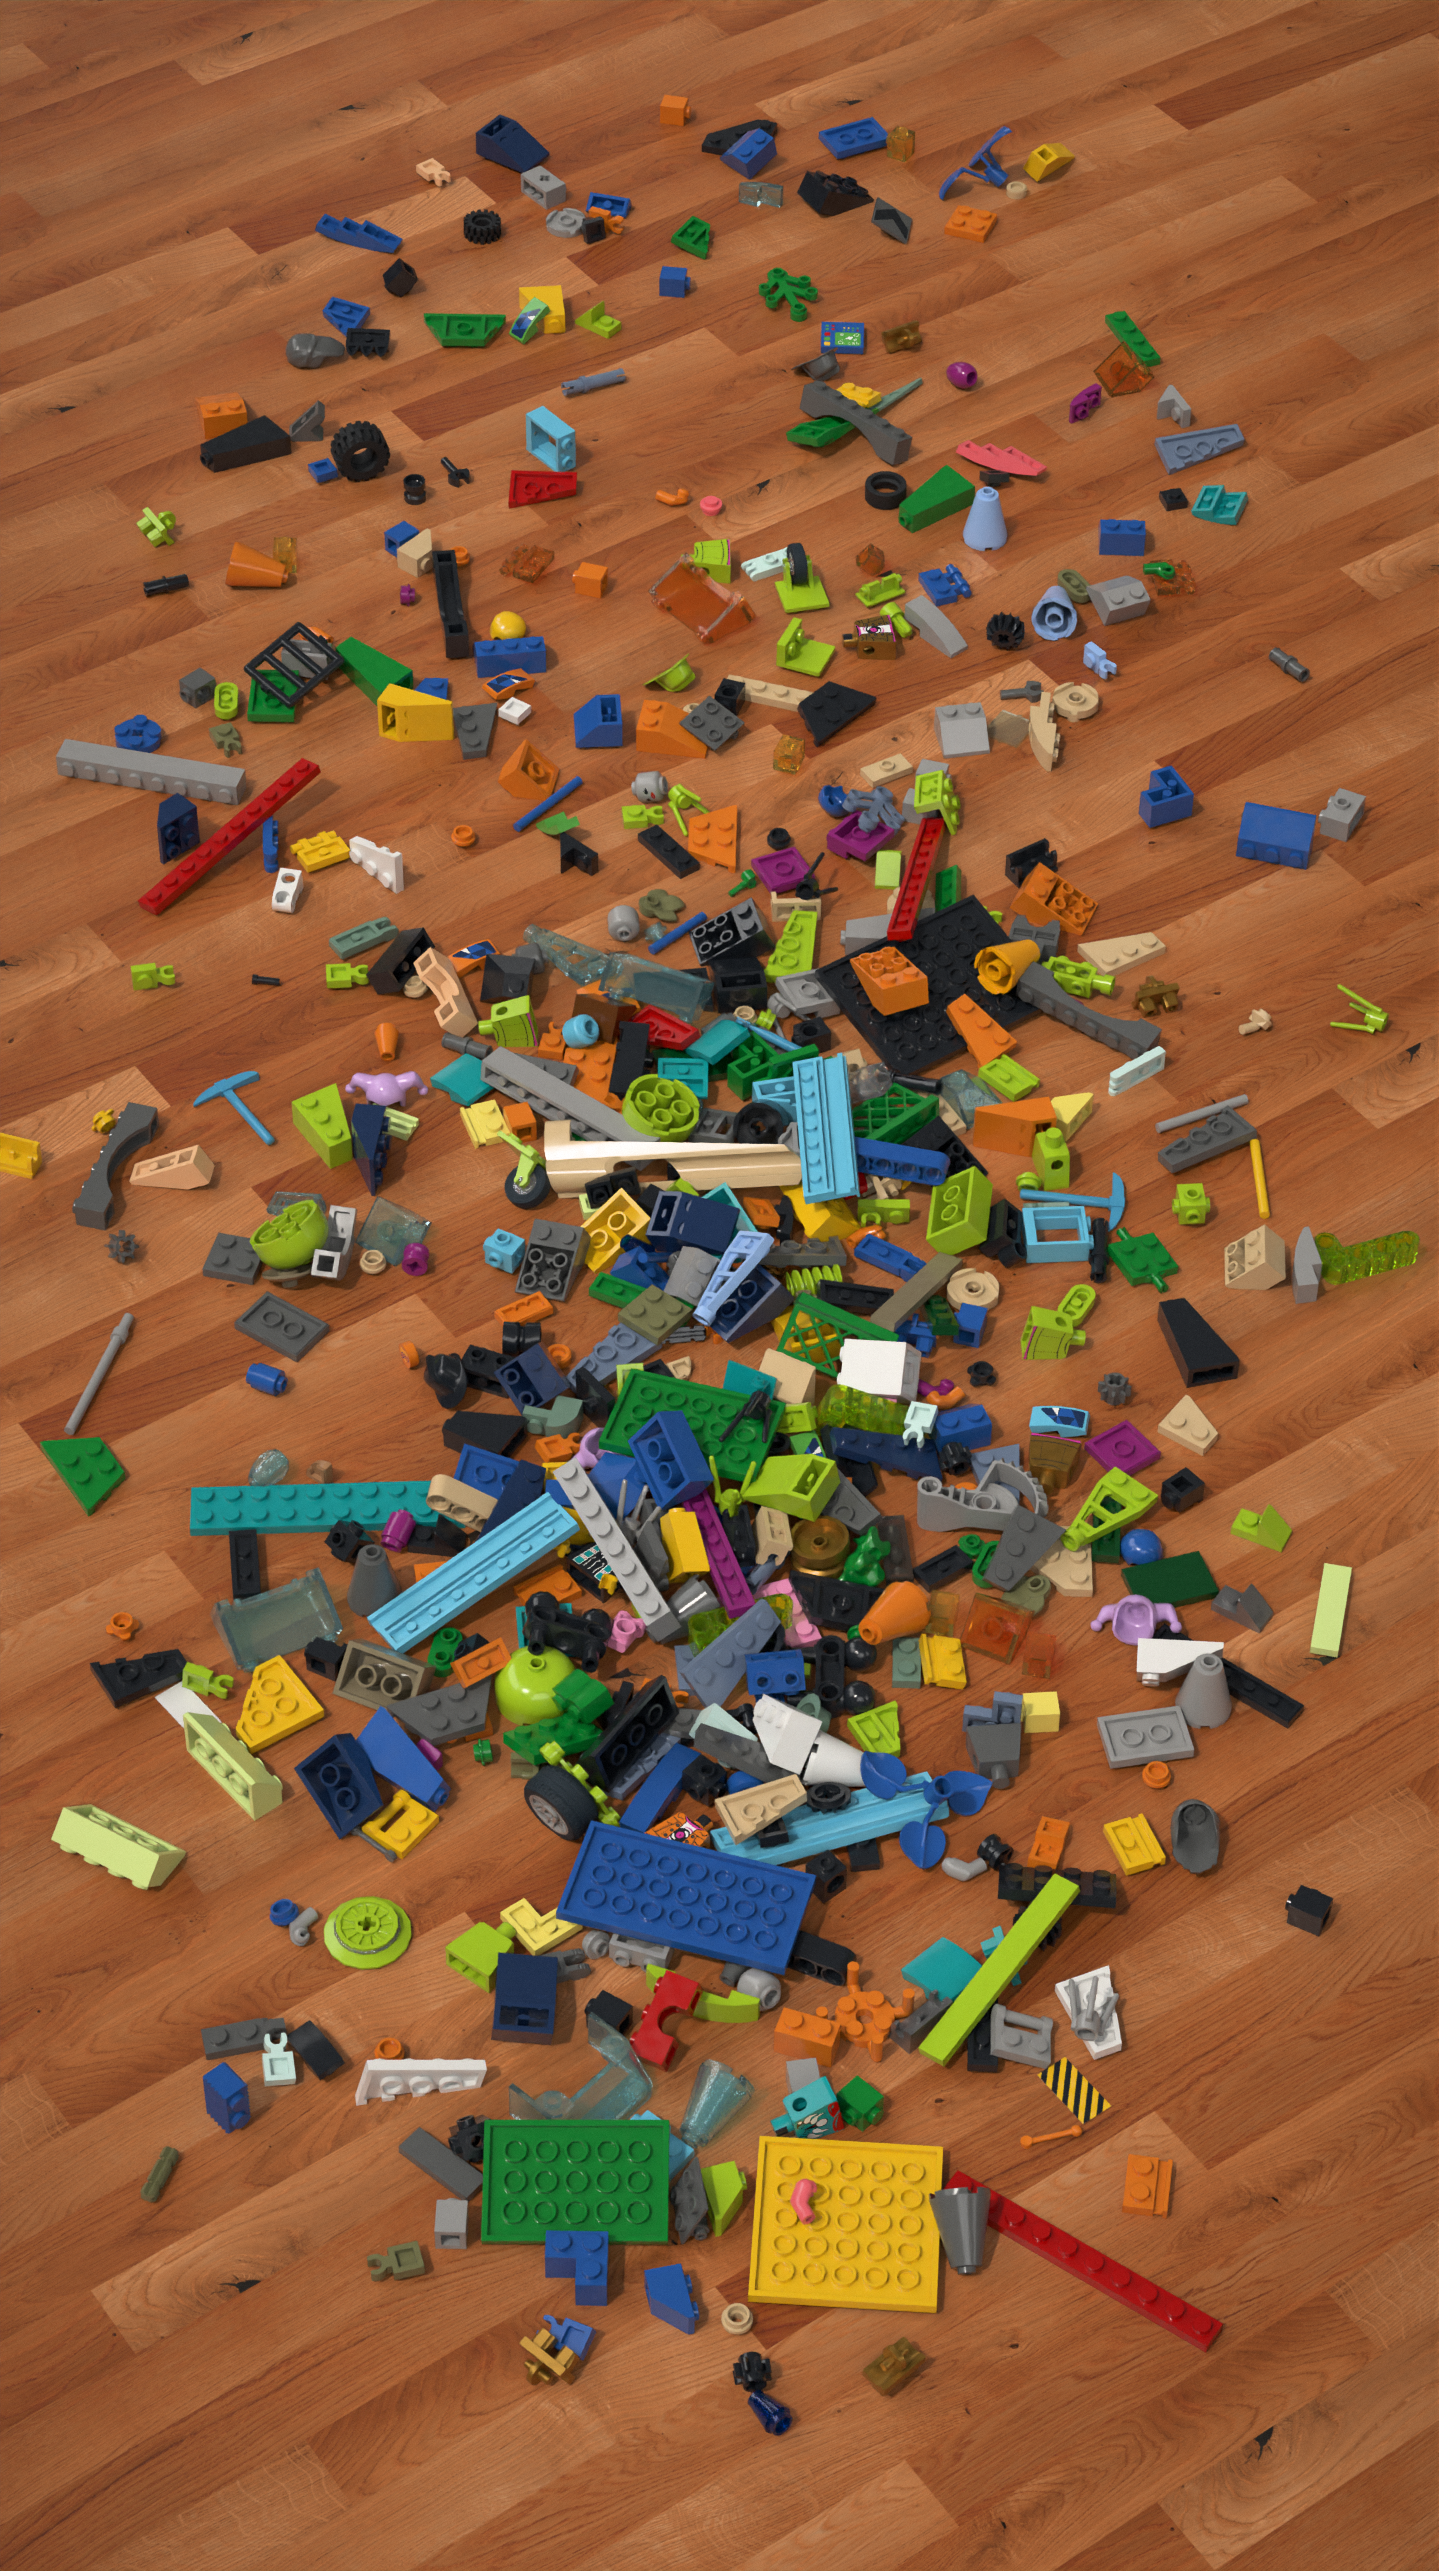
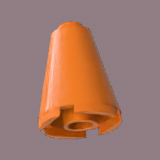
[225,541,289,587]
[859,1581,931,1645]

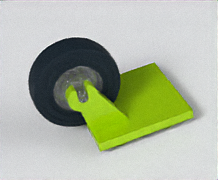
[775,543,829,613]
[497,1130,551,1209]

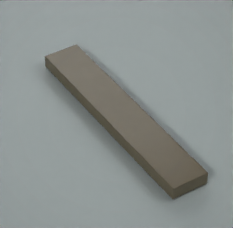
[870,1252,963,1332]

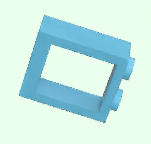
[526,406,576,472]
[1021,1206,1094,1263]

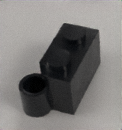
[979,1199,1027,1268]

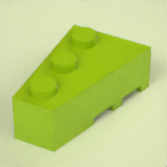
[292,1083,353,1169]

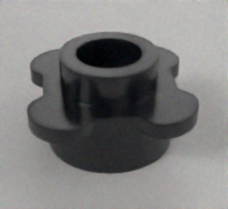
[967,1361,996,1386]

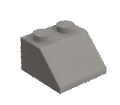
[1086,575,1151,626]
[934,702,990,759]

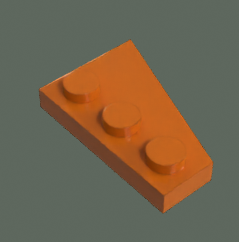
[946,994,1017,1068]

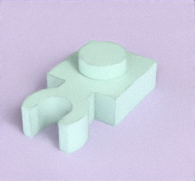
[903,1401,938,1448]
[262,2033,296,2086]

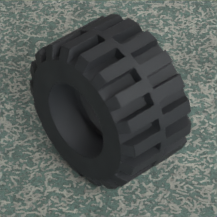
[330,421,390,482]

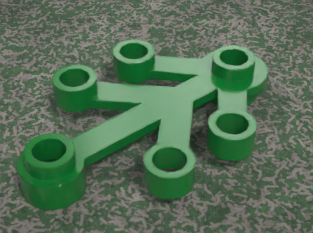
[759,268,818,322]

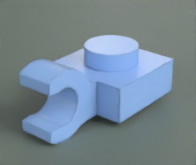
[1083,641,1117,679]

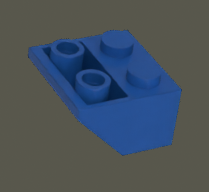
[573,694,623,748]

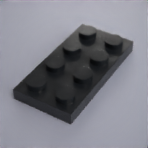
[998,1863,1116,1908]

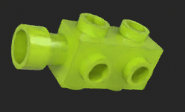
[1041,956,1116,998]

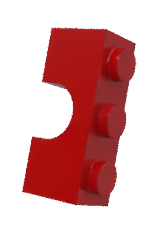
[629,1970,704,2072]

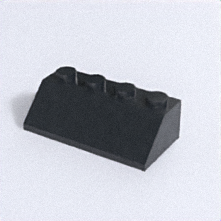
[576,1675,679,1793]

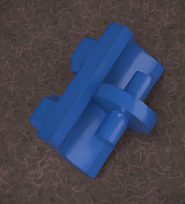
[894,1313,937,1358]

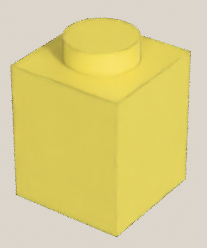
[1021,1691,1060,1733]

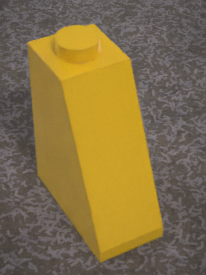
[519,285,565,334]
[660,1508,710,1583]

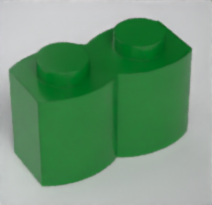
[552,1669,614,1724]

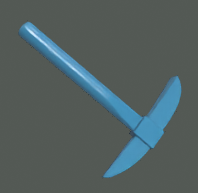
[735,1017,824,1059]
[193,1071,275,1145]
[1020,1172,1125,1232]

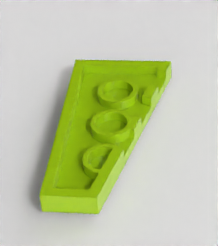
[764,910,818,983]

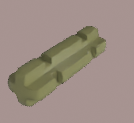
[140,2146,179,2203]

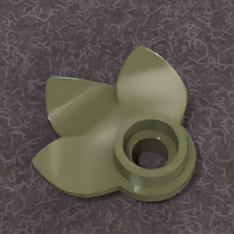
[638,889,685,921]
[1000,1575,1051,1619]

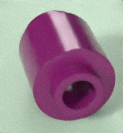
[381,1509,416,1552]

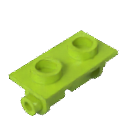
[855,573,905,608]

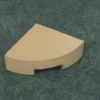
[665,1356,691,1381]

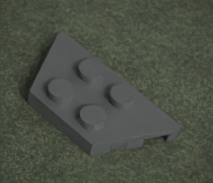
[387,1675,492,1746]

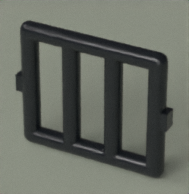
[244,622,345,708]

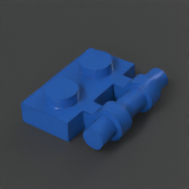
[918,564,971,607]

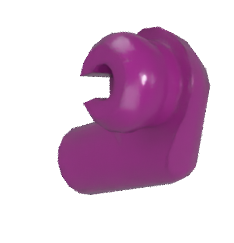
[917,1379,954,1397]

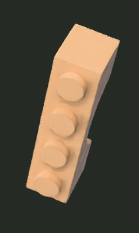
[413,947,478,1037]

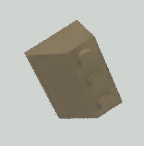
[332,1638,436,1710]

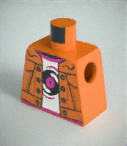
[645,1813,713,1849]

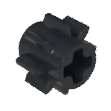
[938,1442,972,1475]
[733,2352,772,2392]

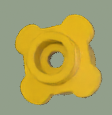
[91,1109,116,1134]

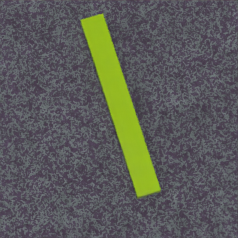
[918,1874,1080,2067]

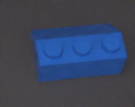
[473,636,546,678]
[1236,802,1317,870]
[628,1410,714,1511]

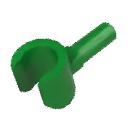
[728,869,757,897]

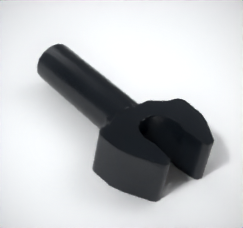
[441,457,470,488]

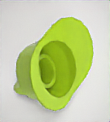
[643,653,695,692]

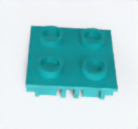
[722,1360,777,1400]

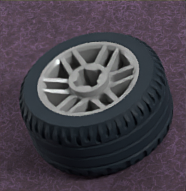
[524,1765,598,1841]

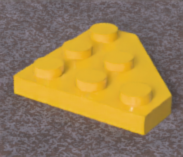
[236,1655,324,1754]

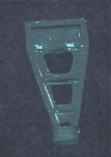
[523,924,618,986]

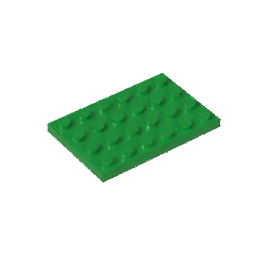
[599,1368,786,1483]
[481,2120,670,2245]

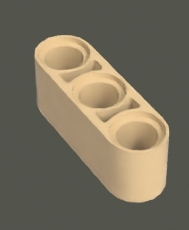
[426,1474,498,1532]

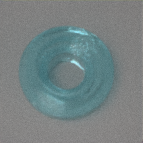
[644,921,667,942]

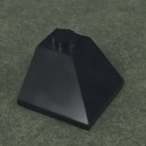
[480,954,536,1004]

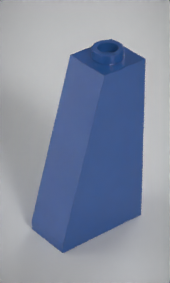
[356,1706,451,1812]

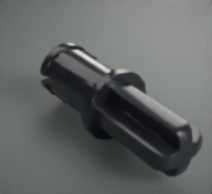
[143,574,189,597]

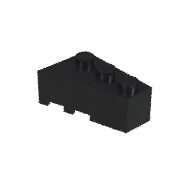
[609,1021,654,1101]

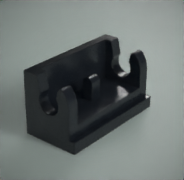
[1005,838,1058,888]
[721,1505,756,1568]

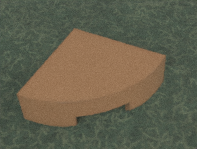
[306,1460,333,1484]

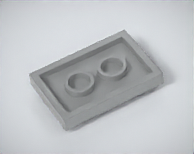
[1097,1705,1194,1769]

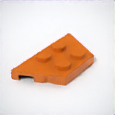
[688,805,737,873]
[563,1037,618,1104]

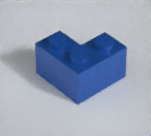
[1139,765,1194,828]
[545,2230,609,2306]

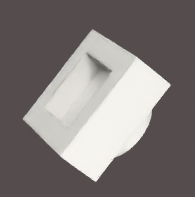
[498,697,531,725]

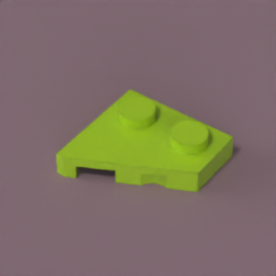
[847,1701,900,1757]

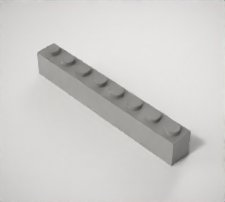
[56,739,246,805]
[480,1046,660,1171]
[553,1457,682,1642]

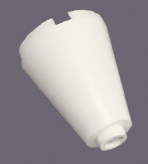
[801,1730,866,1787]

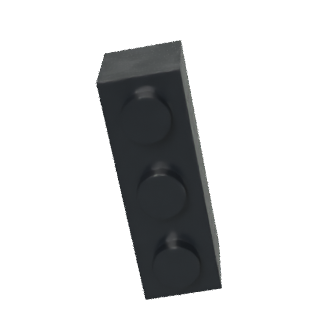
[366,927,435,994]

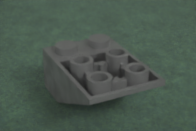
[515,1219,591,1302]

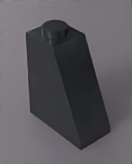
[442,1411,527,1458]

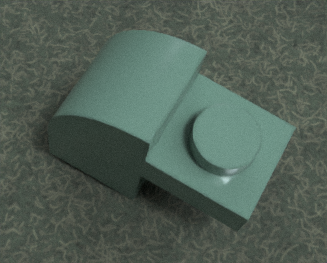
[522,1395,584,1439]

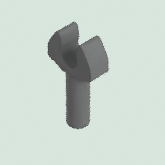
[1000,681,1044,703]

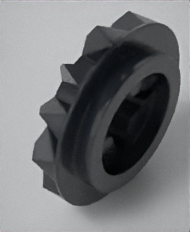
[806,1782,851,1815]

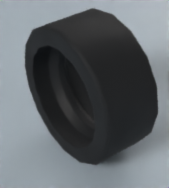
[865,471,907,510]

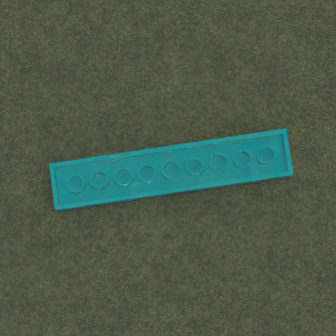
[190,1481,465,1536]

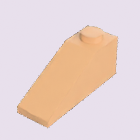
[129,1145,215,1190]

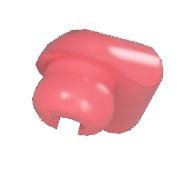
[790,2178,817,2225]

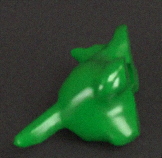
[838,1526,891,1587]

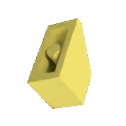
[1051,1092,1094,1142]

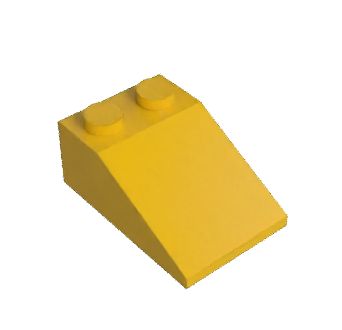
[580,1188,651,1274]

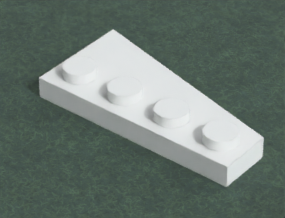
[355,2058,487,2106]

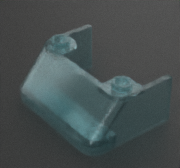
[598,952,715,1024]
[508,2012,653,2120]

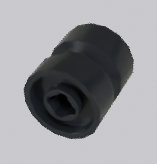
[502,1321,542,1356]

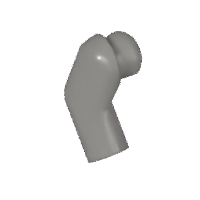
[942,1857,987,1881]
[289,1907,318,1946]

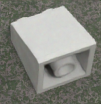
[837,1339,921,1404]

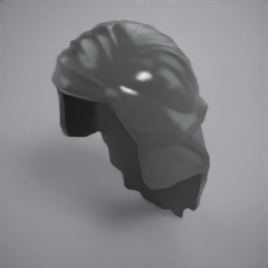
[286,333,345,369]
[1170,1799,1220,1874]

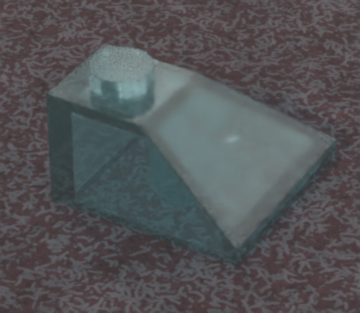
[940,1069,1002,1130]
[355,1196,432,1266]

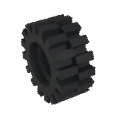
[464,209,501,245]

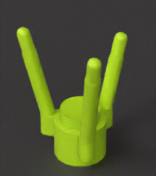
[668,784,709,836]
[1330,984,1389,1034]
[709,1456,756,1517]

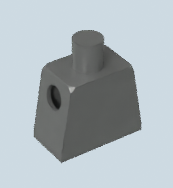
[965,1723,1021,1789]

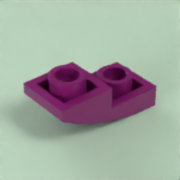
[1069,383,1102,424]

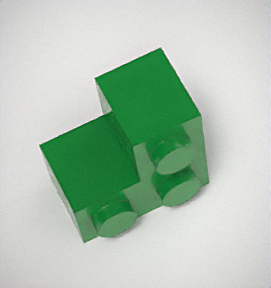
[727,1030,779,1101]

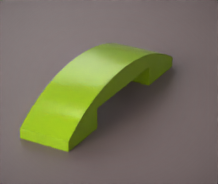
[646,1963,760,2023]

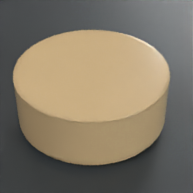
[1006,181,1027,199]

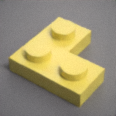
[500,1898,583,1956]

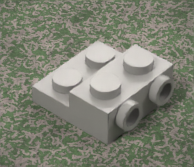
[775,968,840,1018]
[609,1933,675,1972]

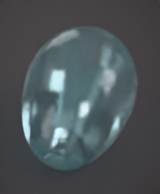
[248,1449,289,1487]

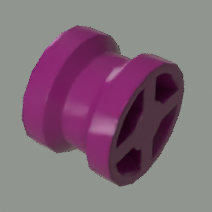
[402,1243,430,1276]

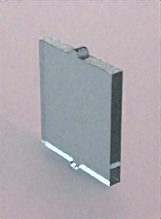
[987,710,1029,748]

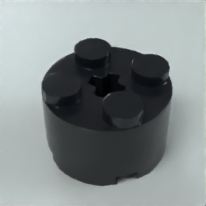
[733,1099,789,1144]

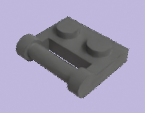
[688,1108,737,1144]

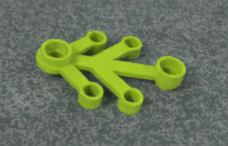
[539,1741,621,1827]

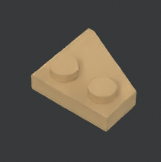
[1158,1395,1218,1456]

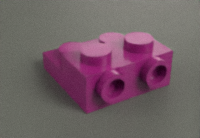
[826,810,895,861]

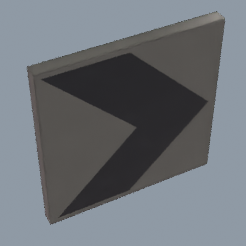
[871,197,912,244]

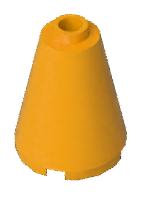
[974,939,1040,994]

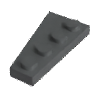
[693,1723,802,1783]

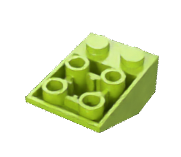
[742,1454,840,1522]

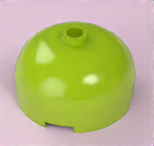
[622,1074,700,1143]
[250,1200,329,1270]
[494,1646,576,1726]

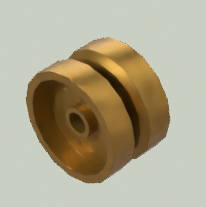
[790,1515,851,1579]

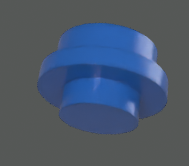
[270,1899,299,1926]

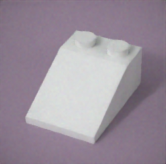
[1137,1638,1224,1686]

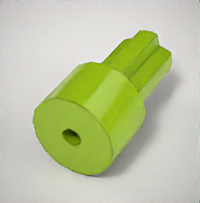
[880,602,912,638]

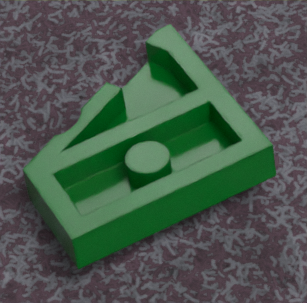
[671,216,710,260]

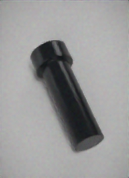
[252,974,280,986]

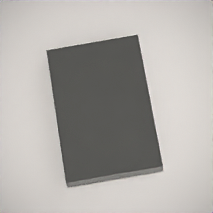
[234,1291,330,1362]

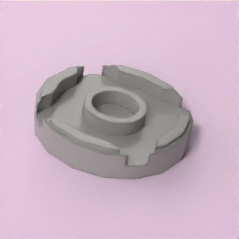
[546,208,585,238]

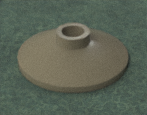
[262,1264,312,1287]

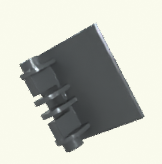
[679,696,745,751]
[670,2157,709,2244]

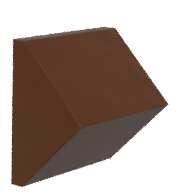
[572,993,637,1044]

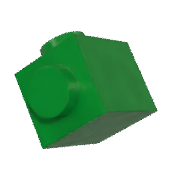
[836,2075,884,2132]

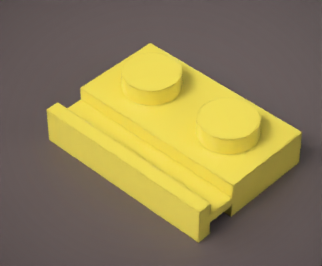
[460,1100,510,1149]

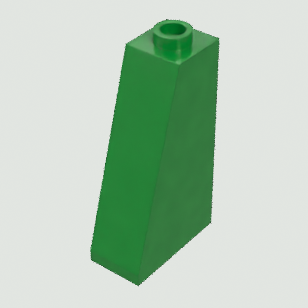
[898,465,975,534]
[335,637,414,706]

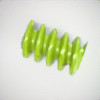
[786,1264,843,1297]

